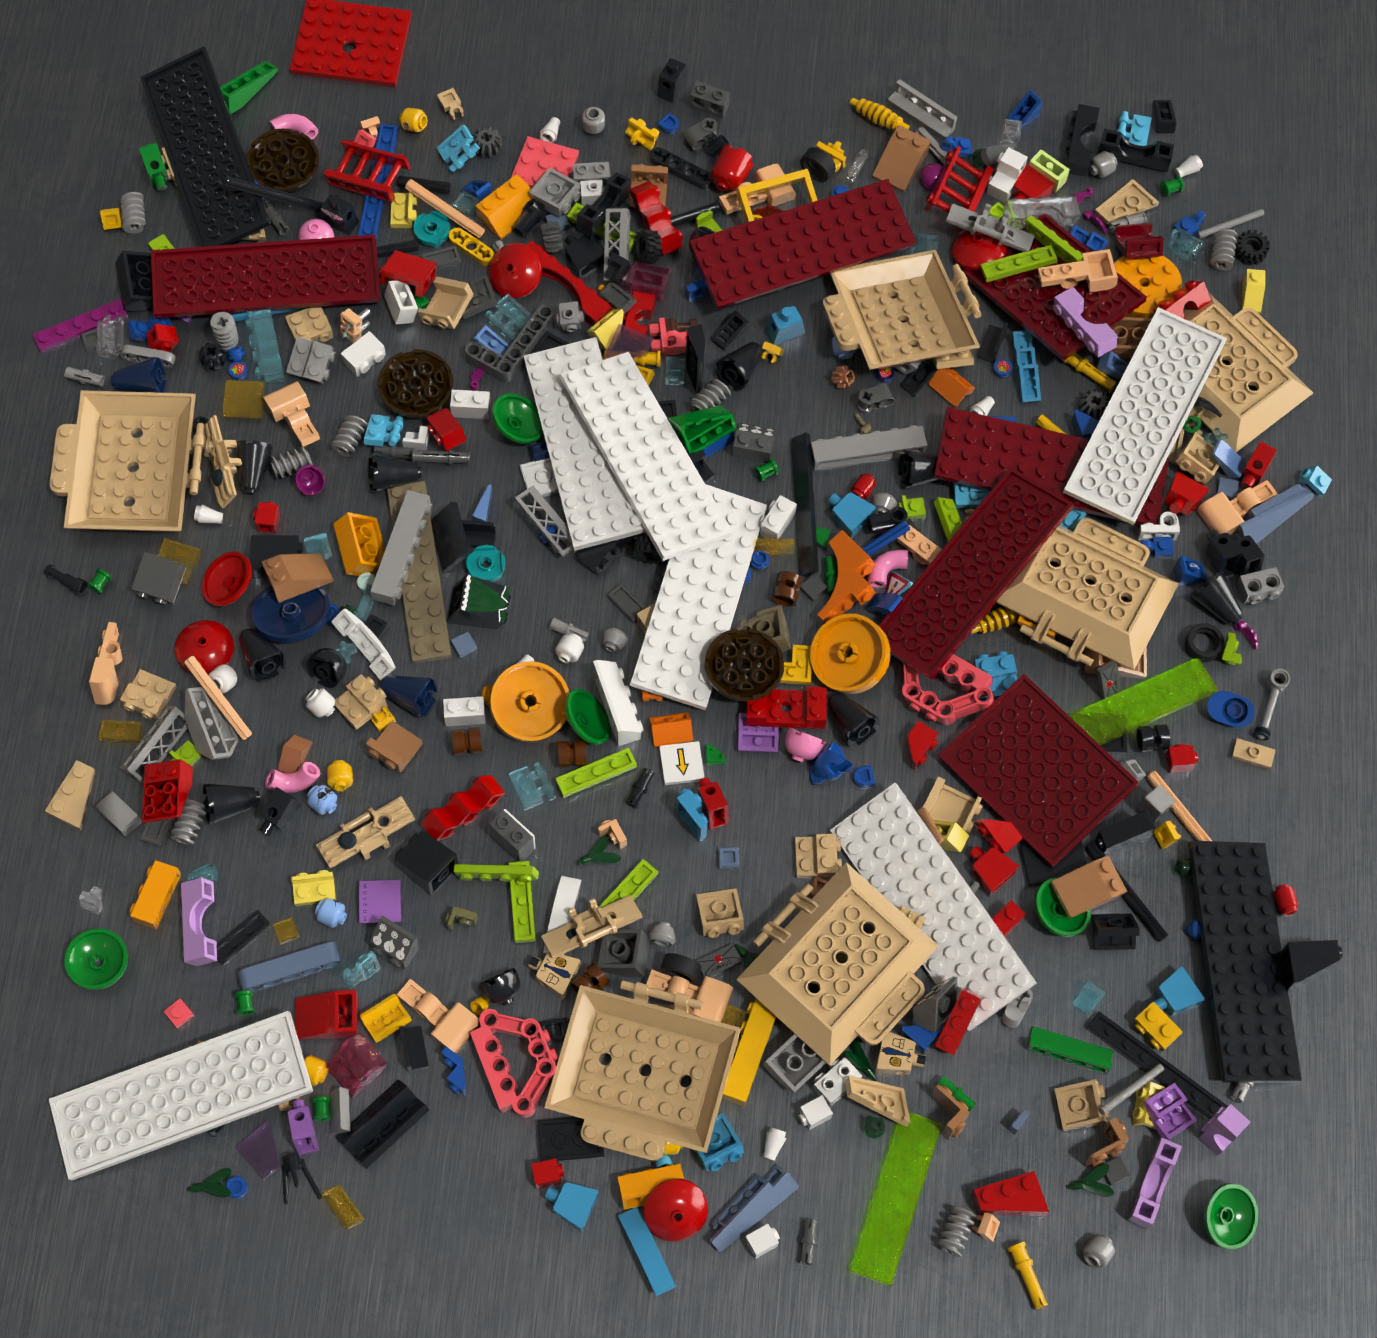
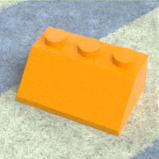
[475,174,539,240]
[333,512,385,576]

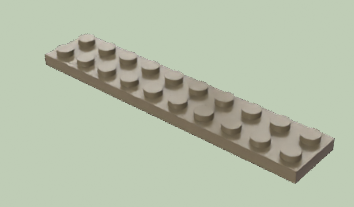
[387,481,452,664]

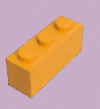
[130,860,181,930]
[618,1164,684,1210]

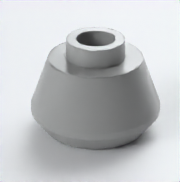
[872,492,897,514]
[602,627,628,653]
[648,922,676,947]

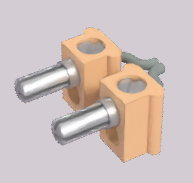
[340,308,370,343]

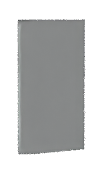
[330,1087,350,1135]

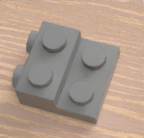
[529,168,581,217]
[286,337,336,384]

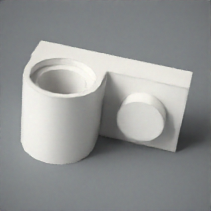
[1137,511,1180,540]

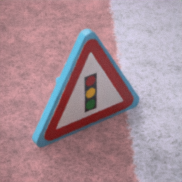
[885,570,913,595]

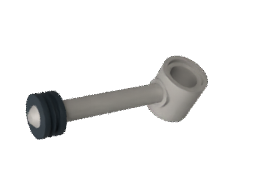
[1253,669,1290,741]

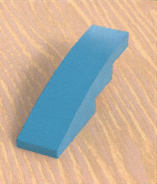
[1012,331,1041,403]
[618,1207,676,1296]

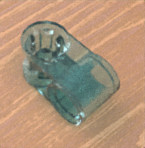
[1167,228,1205,262]

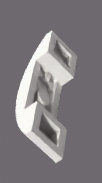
[331,609,395,680]
[543,876,581,955]

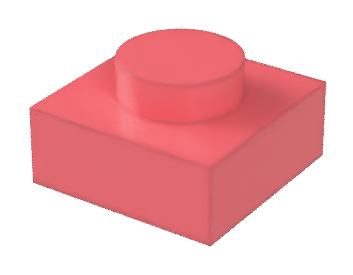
[354,129,377,148]
[164,999,194,1029]

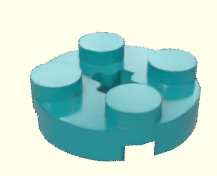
[414,211,450,248]
[466,545,506,582]

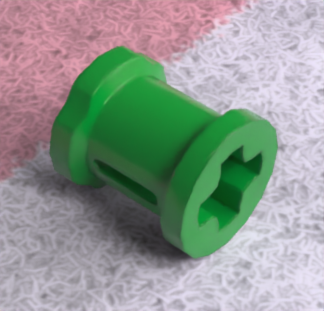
[1160,176,1184,197]
[754,459,779,482]
[86,568,112,594]
[234,990,255,1016]
[312,1096,332,1122]

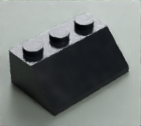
[115,250,153,311]

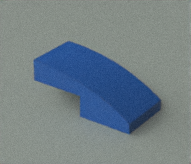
[1070,225,1108,252]
[865,593,903,616]

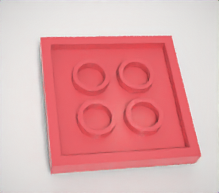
[511,136,579,189]

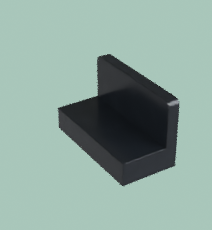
[977,322,1009,364]
[462,520,496,549]
[399,1026,429,1072]

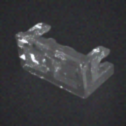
[999,119,1022,151]
[97,315,124,359]

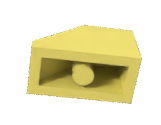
[1242,269,1265,314]
[587,309,624,350]
[933,820,969,852]

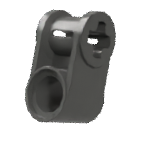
[683,118,717,151]
[857,383,895,413]

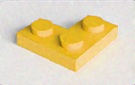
[780,645,812,685]

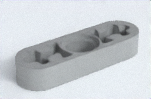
[120,345,176,368]

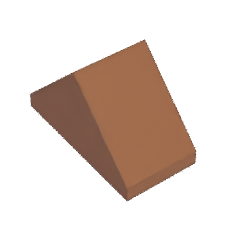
[278,735,313,773]

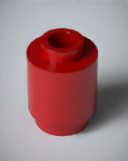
[851,474,876,500]
[1273,884,1299,916]

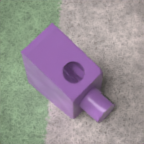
[288,1100,320,1155]

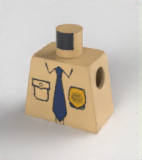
[528,951,581,1000]
[875,1032,926,1075]

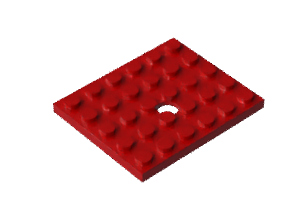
[289,0,412,87]

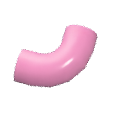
[268,114,318,140]
[867,550,908,589]
[265,762,320,793]

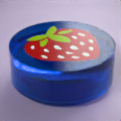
[875,367,894,383]

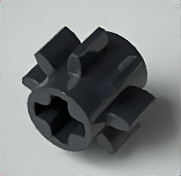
[707,134,729,156]

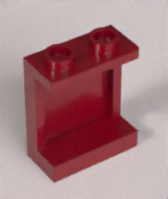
[1115,223,1164,259]

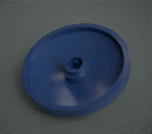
[251,586,331,643]

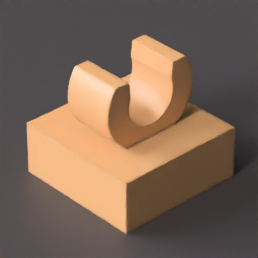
[360,116,380,138]
[972,1213,1000,1242]

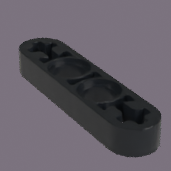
[650,147,713,190]

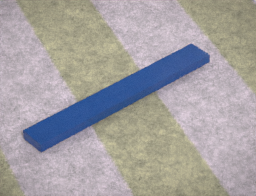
[358,123,399,240]

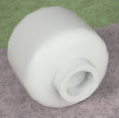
[555,633,584,664]
[208,664,237,694]
[305,688,335,718]

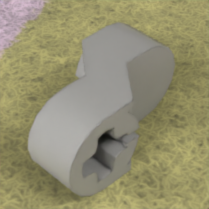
[1002,989,1033,1028]

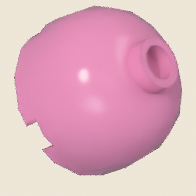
[298,219,335,240]
[785,727,826,763]

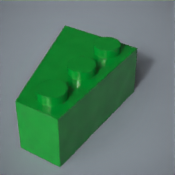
[669,405,737,455]

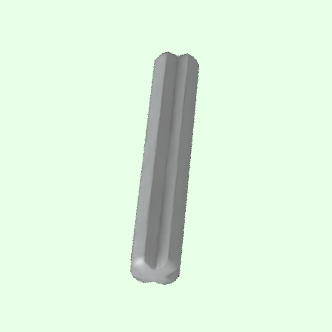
[915,127,955,166]

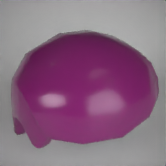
[920,164,948,192]
[295,464,325,495]

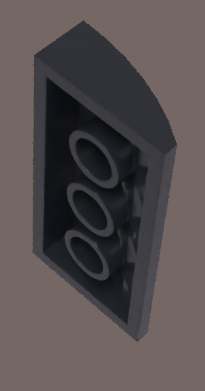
[685,324,705,394]

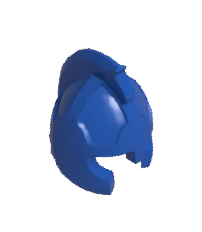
[809,742,853,785]

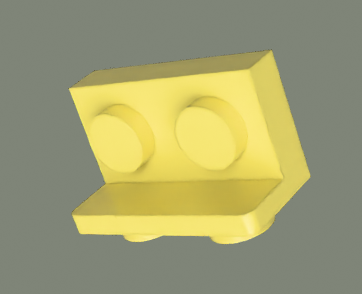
[390,191,417,228]
[291,870,336,907]
[1132,1082,1165,1130]

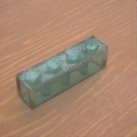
[246,309,285,385]

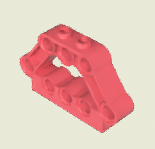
[902,654,994,725]
[470,1009,559,1118]

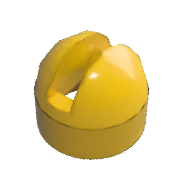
[470,997,489,1015]

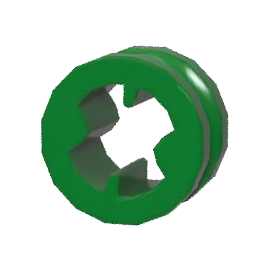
[1183,415,1201,433]

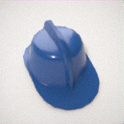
[1207,691,1255,728]

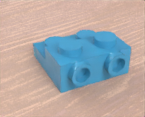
[973,651,1017,701]
[676,788,708,842]
[695,1113,744,1172]

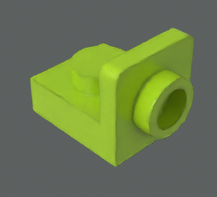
[695,210,722,232]
[897,495,926,520]
[1221,632,1242,665]
[169,740,203,766]

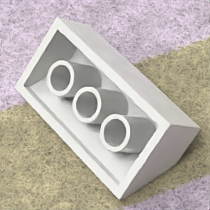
[593,660,644,746]

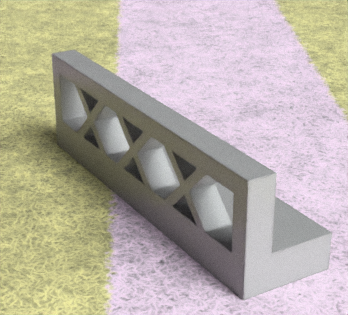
[887,79,957,141]
[604,208,630,286]
[515,485,579,557]
[119,705,188,784]

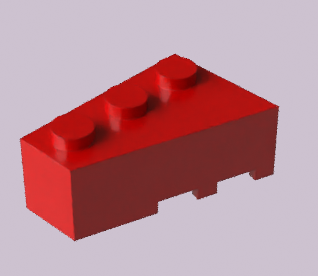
[971,1171,1049,1217]

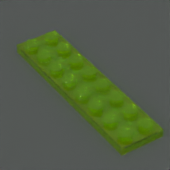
[1069,658,1218,745]
[850,1112,942,1287]

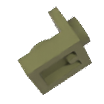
[445,906,478,932]

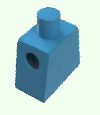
[765,306,805,345]
[828,492,876,539]
[1151,966,1205,1016]
[545,1182,599,1232]

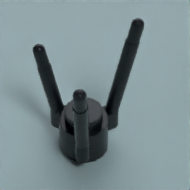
[281,1153,322,1204]

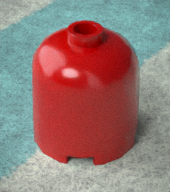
[711,145,754,192]

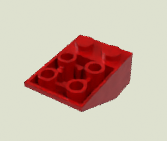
[142,759,193,823]
[295,990,359,1040]

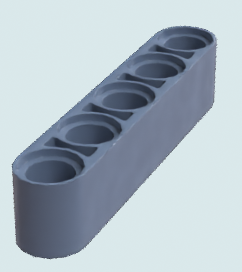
[237,942,341,992]

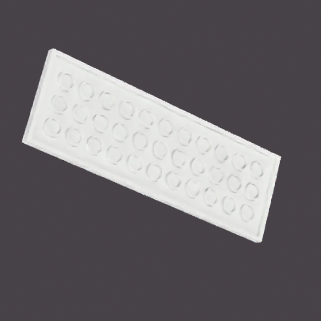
[1063,307,1227,525]
[524,337,646,551]
[560,352,733,561]
[630,484,767,710]
[830,783,1037,1031]
[49,1011,313,1181]

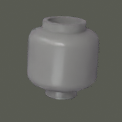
[582,107,605,134]
[1089,151,1118,178]
[1083,1235,1115,1268]

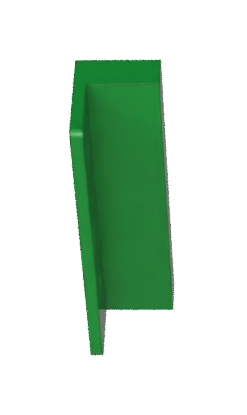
[1027,1027,1113,1074]

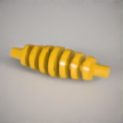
[850,98,910,131]
[970,607,1021,634]

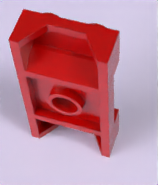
[746,686,827,729]

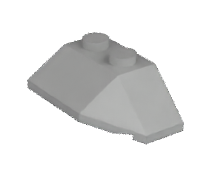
[184,687,239,760]

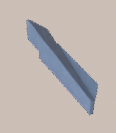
[1236,484,1314,544]
[710,1164,799,1252]

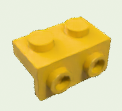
[360,994,412,1043]
[1134,1001,1183,1051]

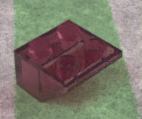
[628,261,672,302]
[327,1033,388,1098]

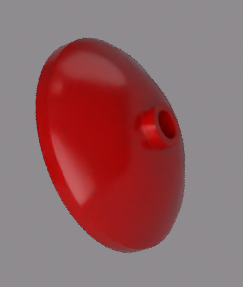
[952,231,1007,270]
[489,243,542,299]
[202,552,252,606]
[175,620,235,675]
[643,1179,708,1242]

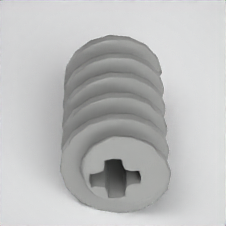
[120,192,146,234]
[1210,229,1238,271]
[210,312,239,351]
[689,379,731,412]
[331,415,368,458]
[271,446,313,479]
[170,799,207,845]
[937,1207,977,1257]

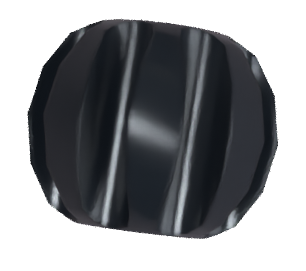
[199,342,227,370]

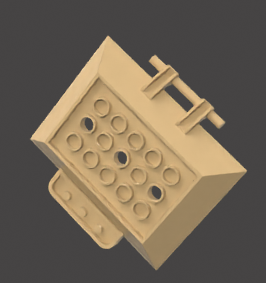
[823,250,981,370]
[1183,293,1313,452]
[50,391,205,532]
[996,518,1179,671]
[736,862,939,1066]
[544,980,741,1161]

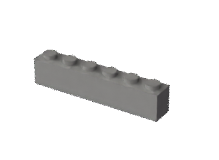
[811,425,927,471]
[370,490,433,605]

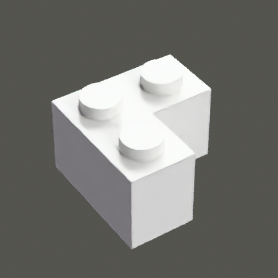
[987,147,1028,204]

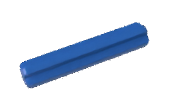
[862,521,910,556]

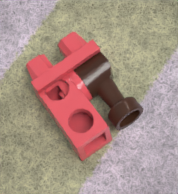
[649,317,697,356]

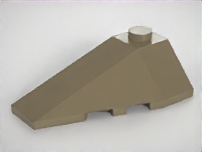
[730,605,791,652]

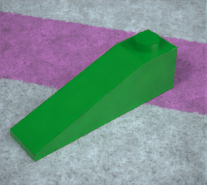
[221,61,278,115]

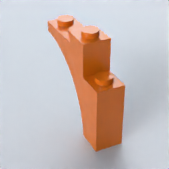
[817,530,876,624]

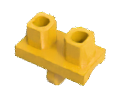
[625,118,660,151]
[816,141,846,173]

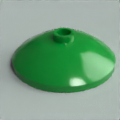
[492,393,543,444]
[565,689,610,745]
[1035,877,1091,937]
[64,928,128,990]
[1204,1183,1259,1249]

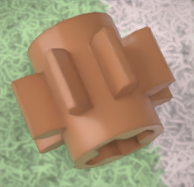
[831,365,855,388]

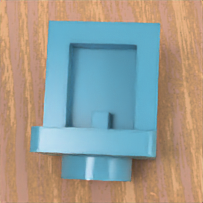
[1297,466,1332,495]

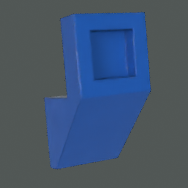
[686,267,708,302]
[126,314,172,342]
[441,1046,467,1096]

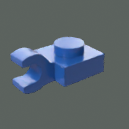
[941,136,972,158]
[1173,210,1206,241]
[1141,537,1174,558]

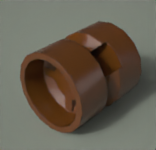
[772,571,802,607]
[451,727,482,756]
[557,740,587,767]
[571,963,610,994]

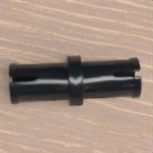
[625,768,655,809]

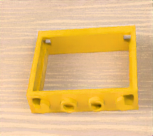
[736,169,818,223]

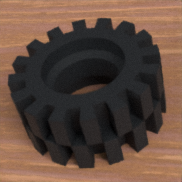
[633,229,662,264]
[1234,230,1270,266]
[632,535,667,564]

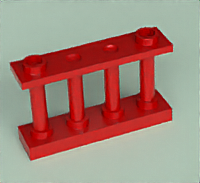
[324,139,411,203]
[924,146,994,232]

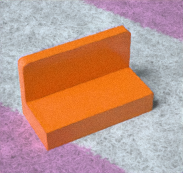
[929,368,975,407]
[649,712,693,747]

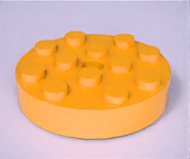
[1114,256,1182,318]
[810,614,890,694]
[489,662,569,743]

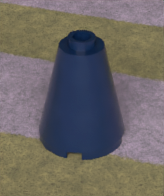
[111,357,167,393]
[380,675,438,717]

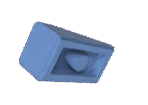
[472,325,510,356]
[1097,351,1129,380]
[1212,439,1246,478]
[472,484,492,522]

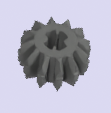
[472,126,502,158]
[540,221,563,253]
[1078,388,1110,420]

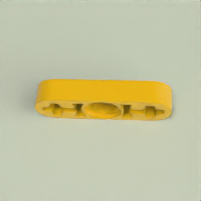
[449,228,494,266]

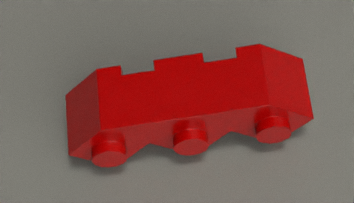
[630,181,683,255]
[421,775,505,841]

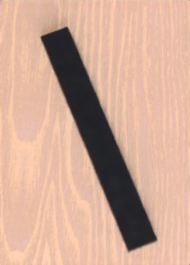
[791,432,819,578]
[1086,1011,1228,1120]

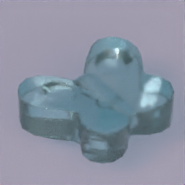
[1204,428,1229,447]
[336,641,359,665]

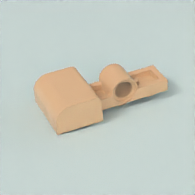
[718,164,796,215]
[1038,249,1118,292]
[263,381,320,447]
[1197,480,1278,535]
[897,525,942,565]
[89,622,123,705]
[647,970,733,1022]
[397,979,481,1054]

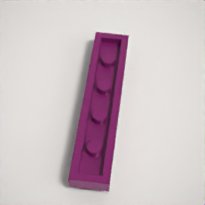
[32,299,128,353]

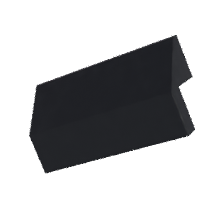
[335,1079,430,1169]

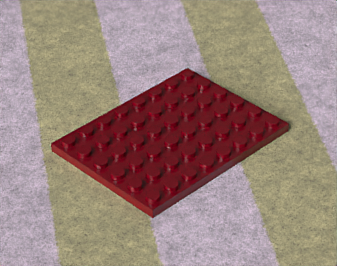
[963,213,1147,362]
[938,674,1140,868]

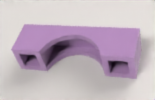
[1053,287,1117,357]
[180,877,217,967]
[1199,1104,1250,1156]
[1128,1138,1182,1229]

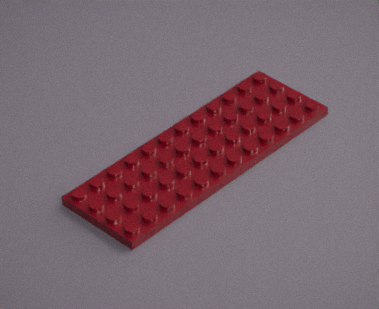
[688,179,917,309]
[151,235,381,318]
[933,407,1169,525]
[879,467,1074,680]

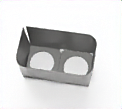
[1137,784,1175,823]
[96,791,142,837]

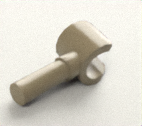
[854,413,871,434]

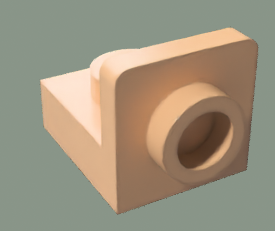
[598,819,627,849]

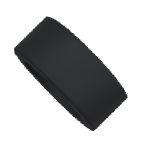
[800,147,836,182]
[1185,623,1224,662]
[660,953,702,984]

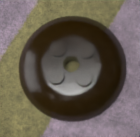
[246,128,319,192]
[378,349,454,418]
[705,628,784,701]

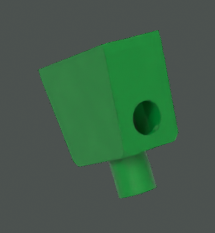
[139,143,169,191]

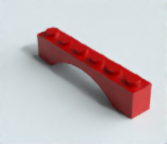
[527,240,612,327]

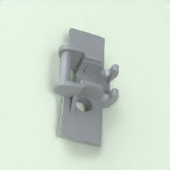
[946,203,1035,252]

